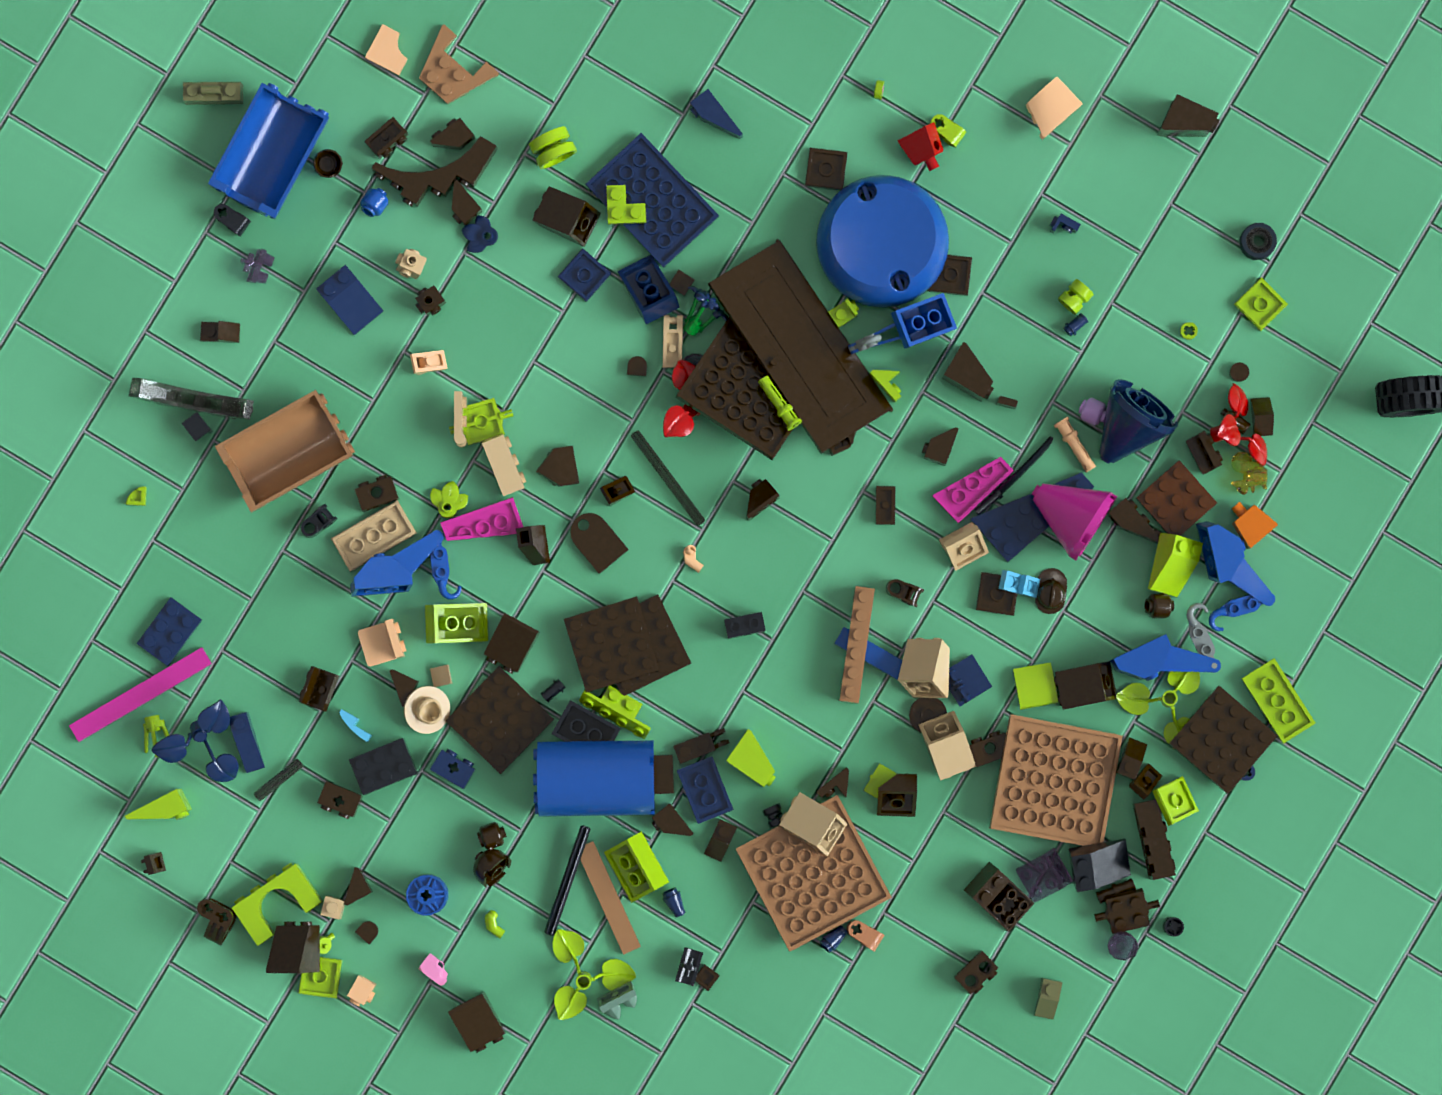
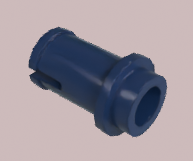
[1063,313,1088,337]

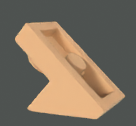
[410,350,448,375]

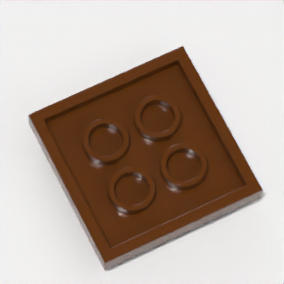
[1136,460,1217,536]

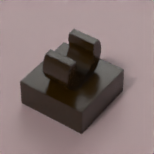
[141,852,166,875]

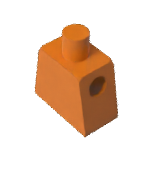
[1231,502,1278,549]

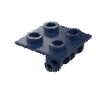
[949,654,992,707]

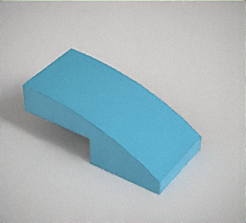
[999,570,1040,598]
[339,709,372,742]

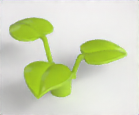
[1116,672,1200,744]
[553,929,636,1020]

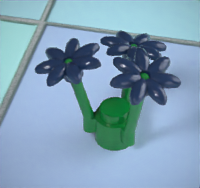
[683,286,728,336]

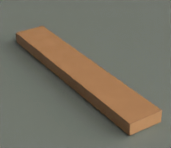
[580,841,641,955]

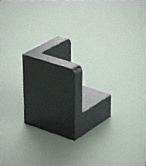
[182,412,213,441]

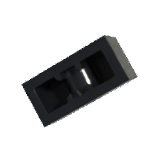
[724,612,766,639]

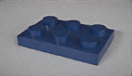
[137,597,202,666]
[677,756,734,824]

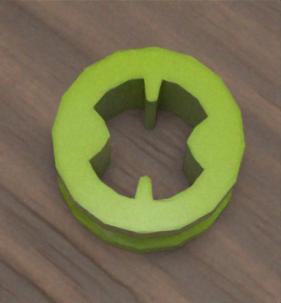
[1180,322,1198,340]

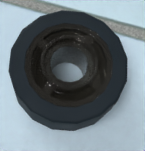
[1239,223,1277,260]

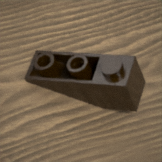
[1107,498,1160,544]

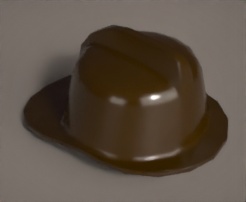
[1035,568,1067,614]

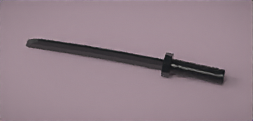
[974,436,1053,515]

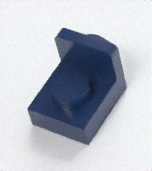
[1049,213,1081,234]

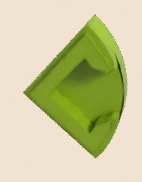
[126,486,147,506]

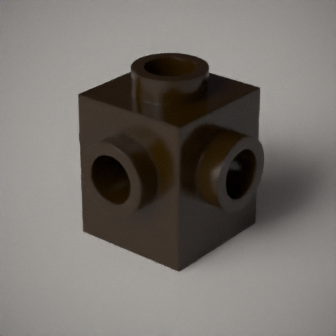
[415,285,446,316]

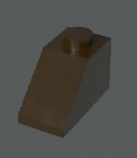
[452,180,483,226]
[922,427,959,466]
[1116,737,1147,780]
[652,804,694,836]

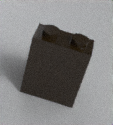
[1157,94,1220,137]
[532,186,601,247]
[942,342,994,402]
[484,613,540,674]
[1054,661,1117,710]
[266,921,320,974]
[448,992,506,1053]

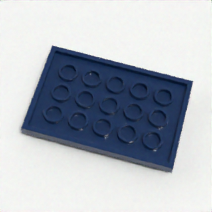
[585,133,719,268]

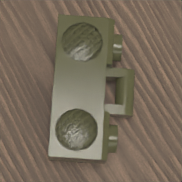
[183,82,243,105]

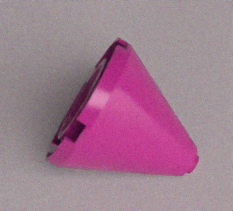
[1032,483,1117,561]

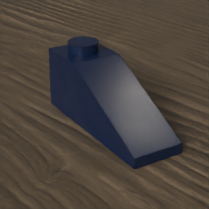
[689,89,743,139]
[230,712,265,773]

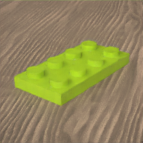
[1241,658,1315,744]

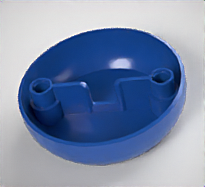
[816,175,949,308]

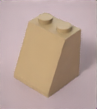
[898,637,950,698]
[918,711,976,781]
[780,792,847,857]

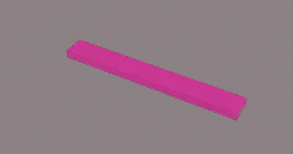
[69,647,212,742]

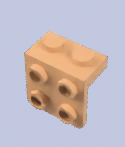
[358,619,407,667]

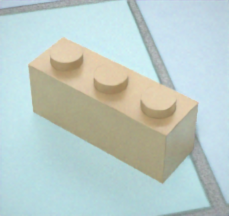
[482,433,526,496]

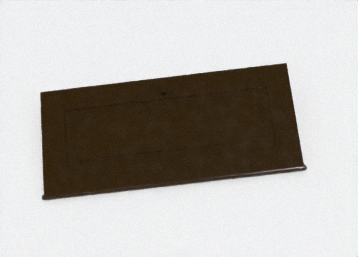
[708,239,893,454]

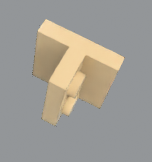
[939,522,989,571]

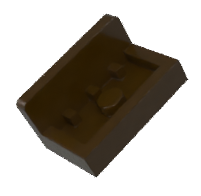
[364,117,408,159]
[1186,431,1223,475]
[299,666,339,712]

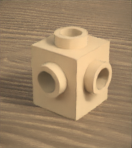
[395,249,427,279]

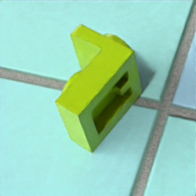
[828,298,859,328]

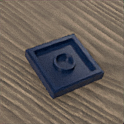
[558,248,612,302]

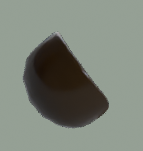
[313,149,343,178]

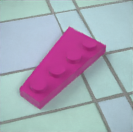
[932,457,1014,523]
[440,497,523,541]

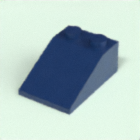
[618,255,680,324]
[316,264,384,335]

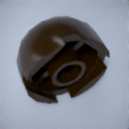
[473,849,511,888]

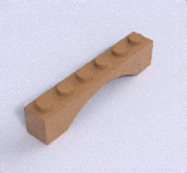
[839,586,875,704]

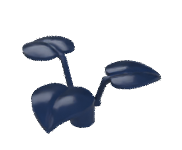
[151,699,239,782]

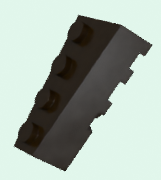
[1132,799,1176,880]

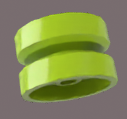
[528,126,577,169]

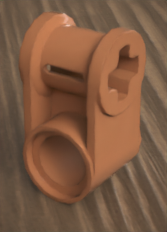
[847,920,885,952]

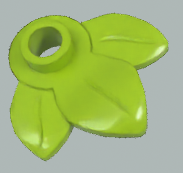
[430,481,468,518]

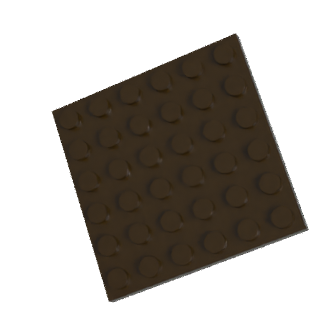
[675,317,793,460]

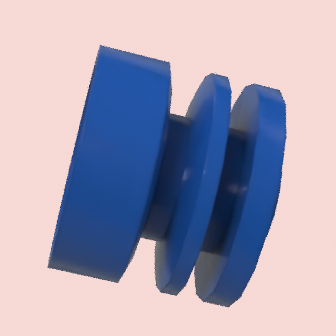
[406,875,449,916]

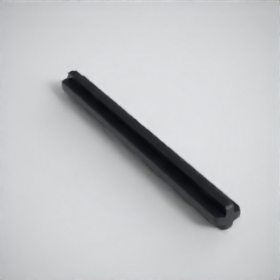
[544,825,591,936]

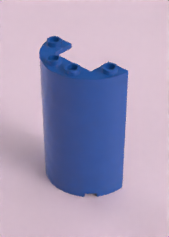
[208,83,329,219]
[533,740,655,817]

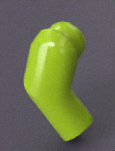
[484,910,505,939]

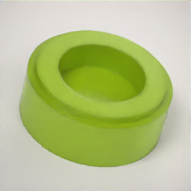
[874,80,885,100]

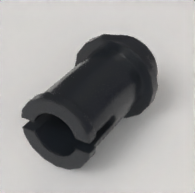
[540,679,566,703]

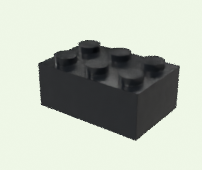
[552,700,621,742]
[349,738,418,795]

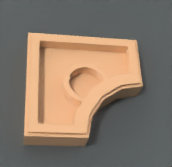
[365,24,408,76]

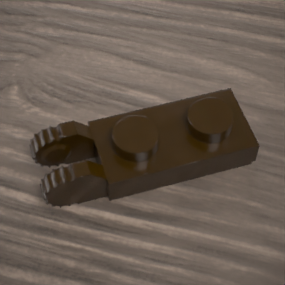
[673,728,730,764]

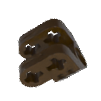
[197,898,237,946]

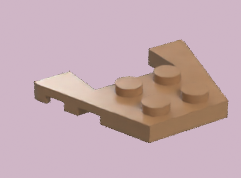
[419,24,499,104]

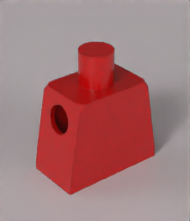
[897,122,943,171]

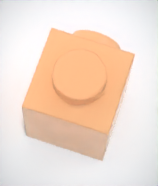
[347,975,377,1006]

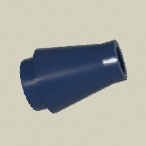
[662,887,686,918]
[819,925,848,953]

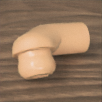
[683,545,704,573]

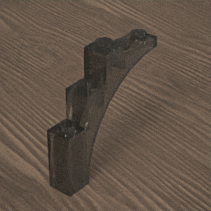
[128,378,254,420]

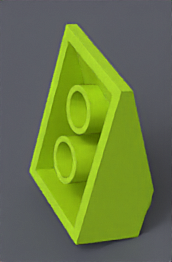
[1148,533,1203,597]
[425,603,488,643]
[125,789,192,820]

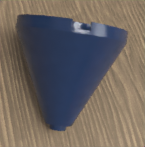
[1099,379,1178,464]

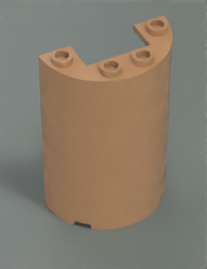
[215,390,355,513]

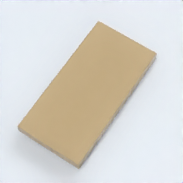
[331,500,417,572]

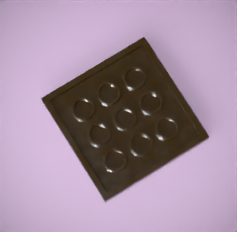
[616,594,692,696]
[564,596,660,693]
[446,666,554,774]
[1169,686,1277,794]

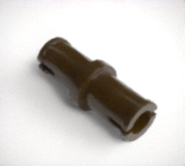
[1096,878,1136,904]

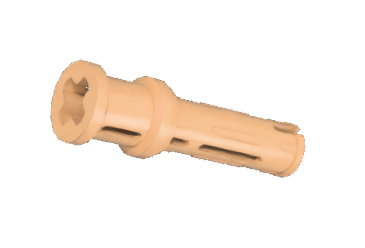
[1053,417,1096,473]

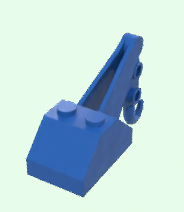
[1196,521,1275,631]
[350,530,461,600]

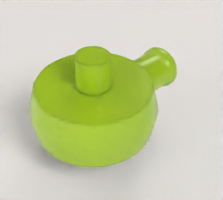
[320,933,335,954]

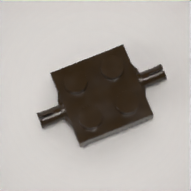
[1094,888,1160,934]

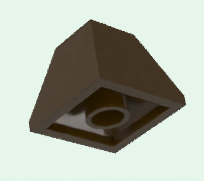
[746,479,780,521]
[877,773,917,817]

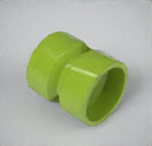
[1058,279,1094,315]

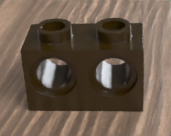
[954,950,998,995]

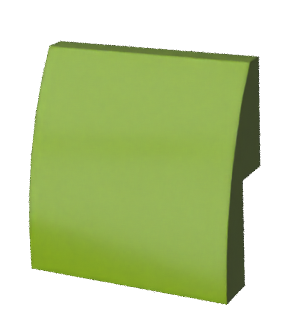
[1013,662,1058,710]

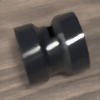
[762,803,783,828]
[1163,917,1184,937]

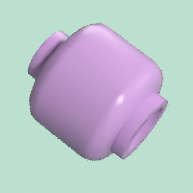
[1078,398,1106,426]

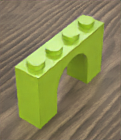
[232,863,323,946]

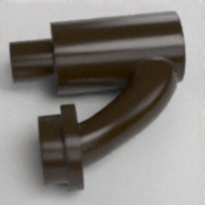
[1220,408,1251,435]

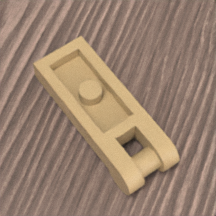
[663,315,683,368]
[454,391,467,448]

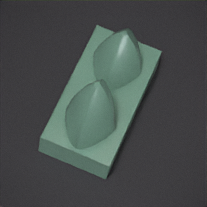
[597,981,637,1020]

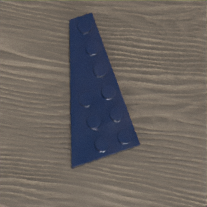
[970,473,1094,563]

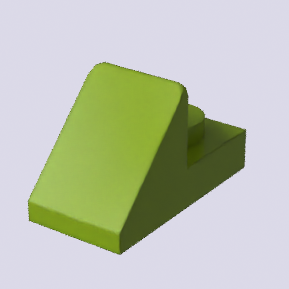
[870,370,901,402]

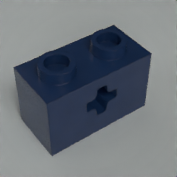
[430,749,476,789]

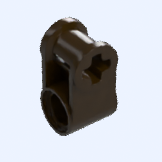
[886,579,924,608]

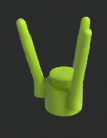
[143,715,169,758]

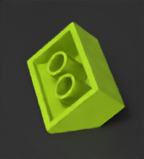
[604,831,669,903]

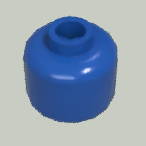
[360,188,389,217]

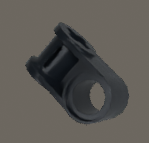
[214,204,251,237]
[301,504,338,538]

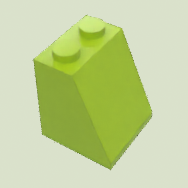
[726,729,776,787]

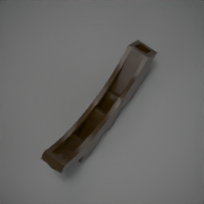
[371,136,498,207]

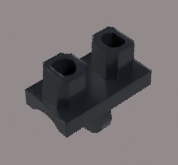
[675,947,703,986]

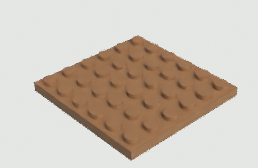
[989,714,1123,846]
[735,795,892,952]

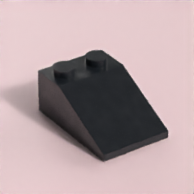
[1068,839,1131,892]

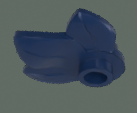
[462,215,498,253]

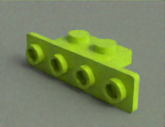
[579,686,651,739]

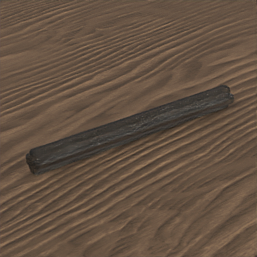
[631,430,705,526]

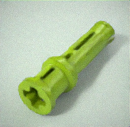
[758,376,802,431]

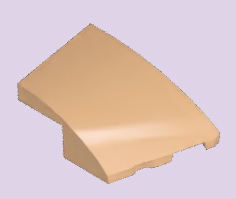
[1026,77,1083,140]

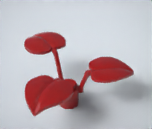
[663,360,717,437]
[1210,383,1267,466]

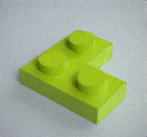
[606,185,646,225]

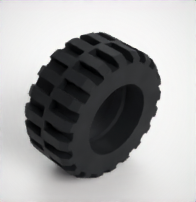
[1375,375,1442,418]

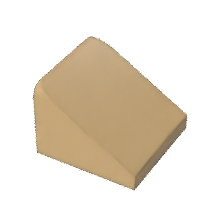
[430,665,453,687]

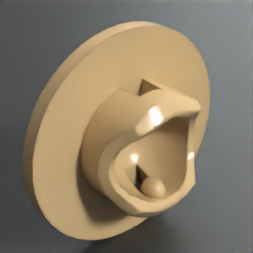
[404,686,450,734]

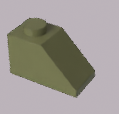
[1034,978,1063,1019]

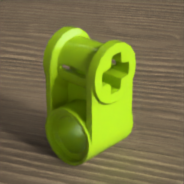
[930,114,967,148]

